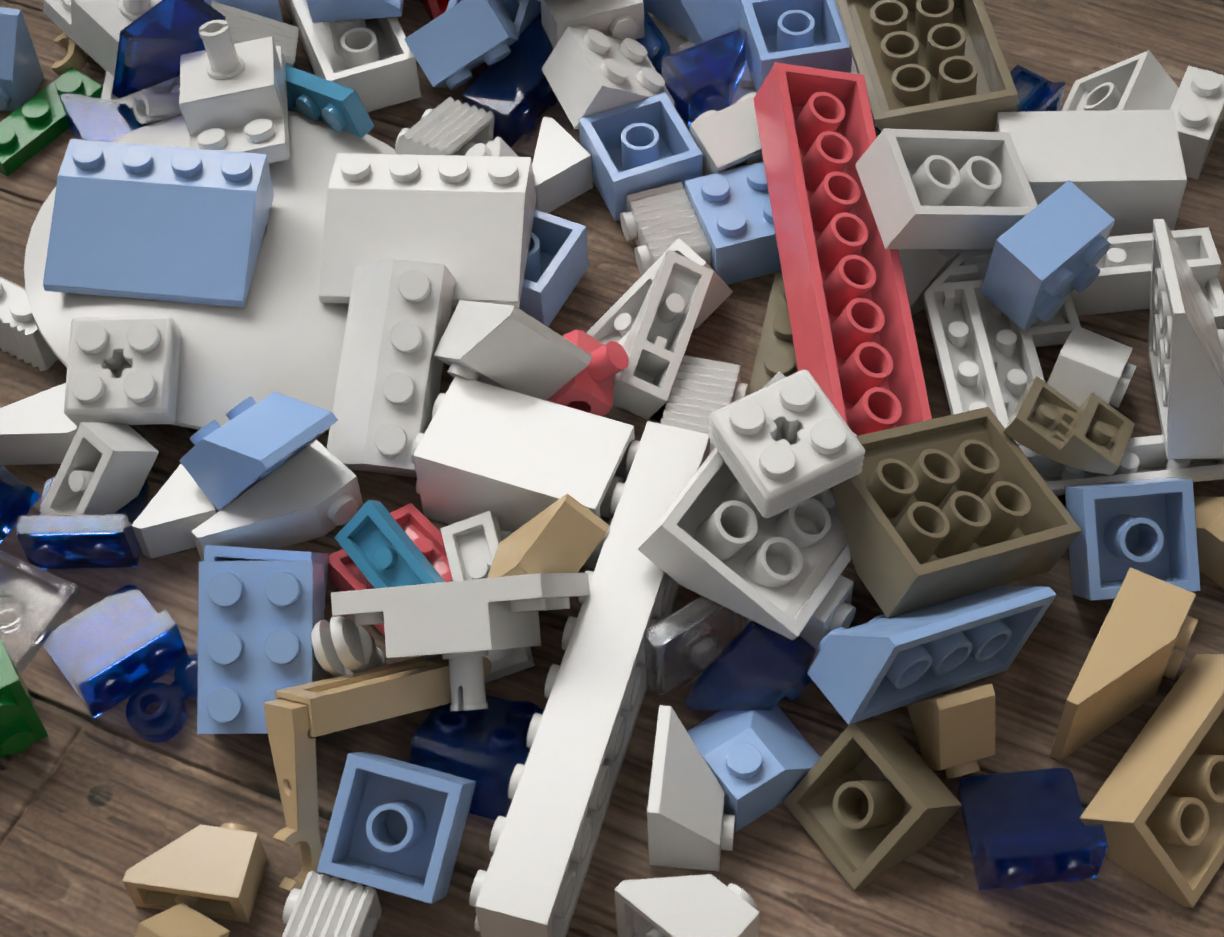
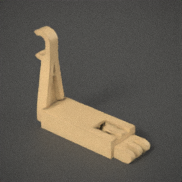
[263,654,492,892]

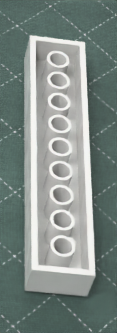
[469,421,710,937]

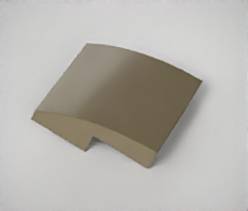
[1003,376,1135,475]

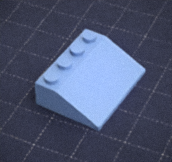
[43,139,274,308]

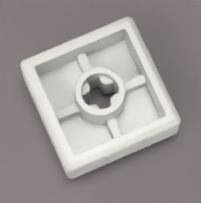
[64,316,181,426]
[708,370,865,518]

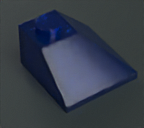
[112,0,226,99]

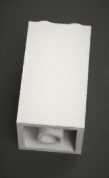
[994,109,1187,237]
[410,375,635,569]

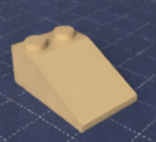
[1050,567,1198,761]

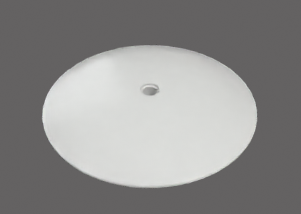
[24,111,457,430]

